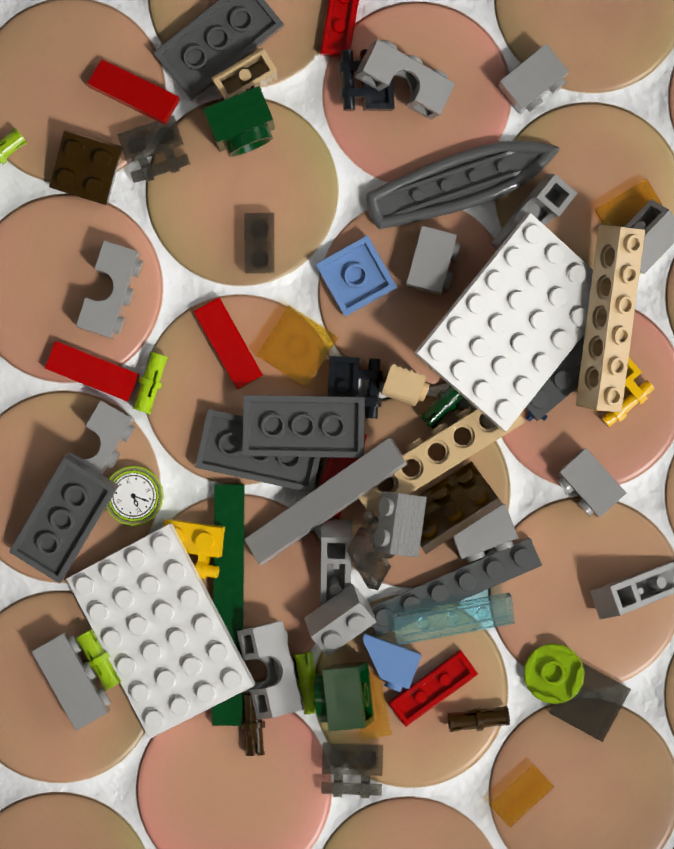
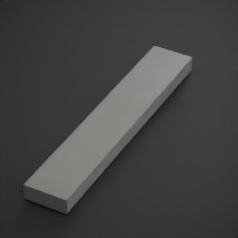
[244,438,408,565]

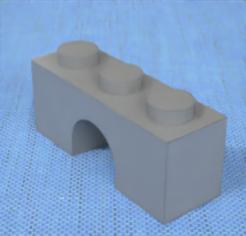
[354,39,455,120]
[490,174,578,250]
[76,241,143,339]
[69,400,135,475]
[237,621,302,719]

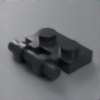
[338,49,395,111]
[328,356,383,419]

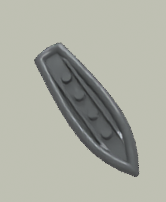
[366,141,559,229]

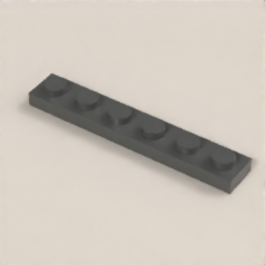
[371,538,542,637]

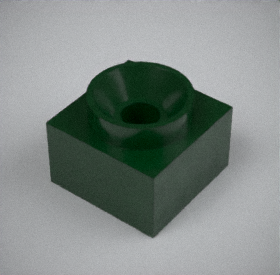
[203,86,275,157]
[314,661,375,731]

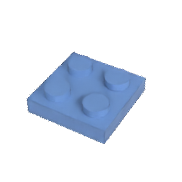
[316,235,397,317]

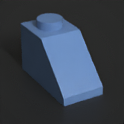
[362,632,421,692]

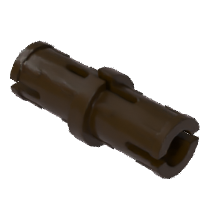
[242,694,266,756]
[447,706,510,732]

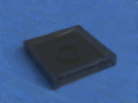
[549,663,631,742]

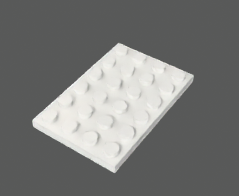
[414,213,593,431]
[66,523,256,739]

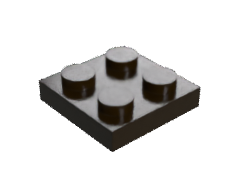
[49,129,123,205]

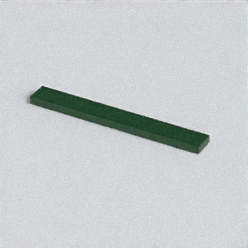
[212,484,245,726]

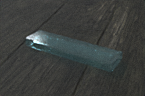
[392,592,515,645]

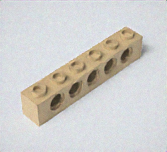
[576,225,645,412]
[359,406,525,518]

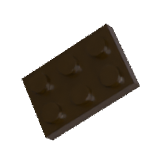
[419,461,502,554]

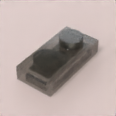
[244,213,275,274]

